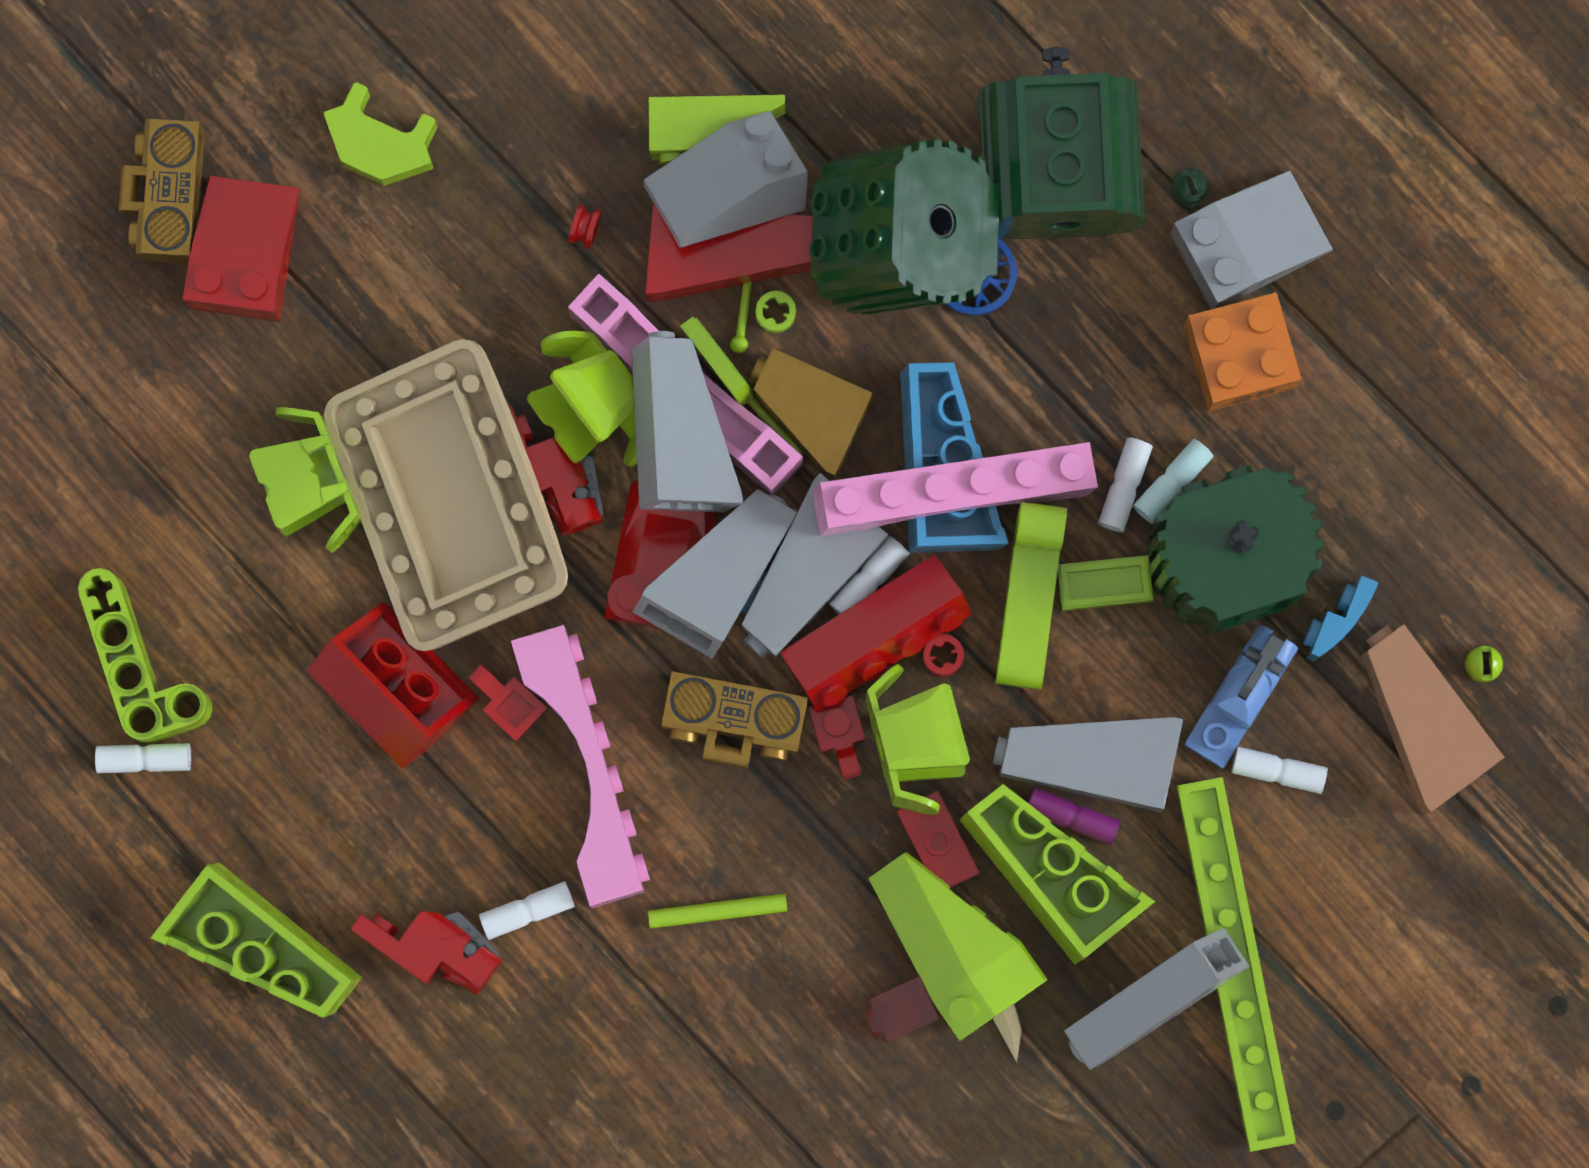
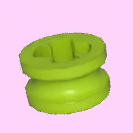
[755,290,796,333]

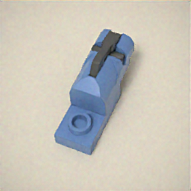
[1183,624,1298,770]

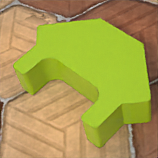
[324,82,438,186]

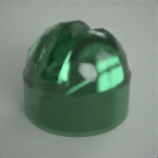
[1171,168,1208,206]

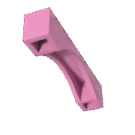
[568,274,803,495]
[812,442,1098,537]
[511,625,650,908]

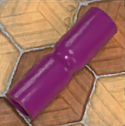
[1028,787,1121,846]

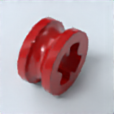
[568,204,602,250]
[922,634,964,677]

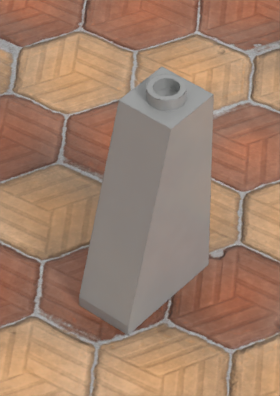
[632,331,743,513]
[742,473,888,660]
[633,489,797,659]
[993,717,1183,812]
[1064,928,1250,1070]

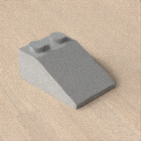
[644,111,808,248]
[1170,171,1333,309]

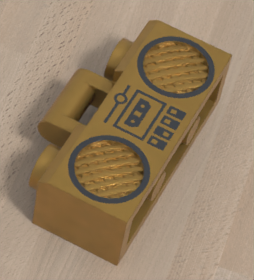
[118,119,205,264]
[661,671,808,768]

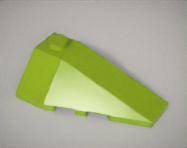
[868,852,1047,1041]

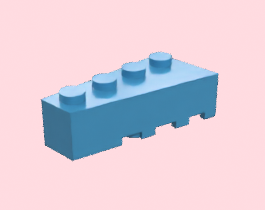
[900,362,1009,553]

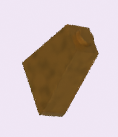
[749,348,873,481]

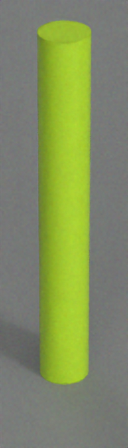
[648,893,788,929]

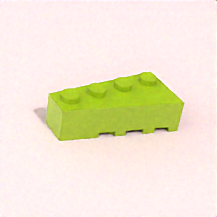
[959,784,1155,965]
[151,863,362,1018]

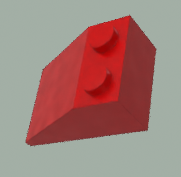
[183,176,300,322]

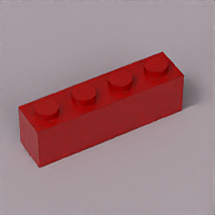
[780,554,972,713]

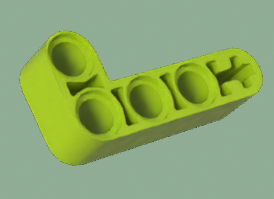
[995,502,1067,690]
[78,568,213,744]

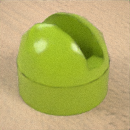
[1464,645,1503,683]

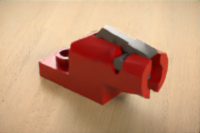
[508,405,604,536]
[350,911,503,995]

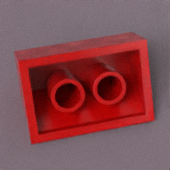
[307,602,479,769]

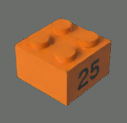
[1183,292,1302,412]

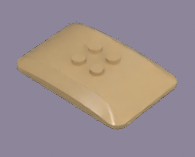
[324,339,568,651]

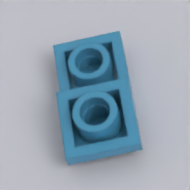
[1303,576,1379,661]

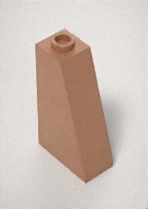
[1361,624,1505,815]

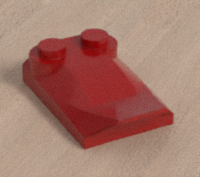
[604,480,718,631]

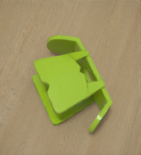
[527,331,637,467]
[249,407,361,553]
[865,664,970,815]

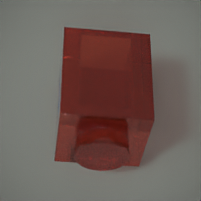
[864,977,939,1043]

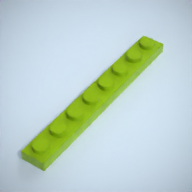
[1176,777,1296,1152]

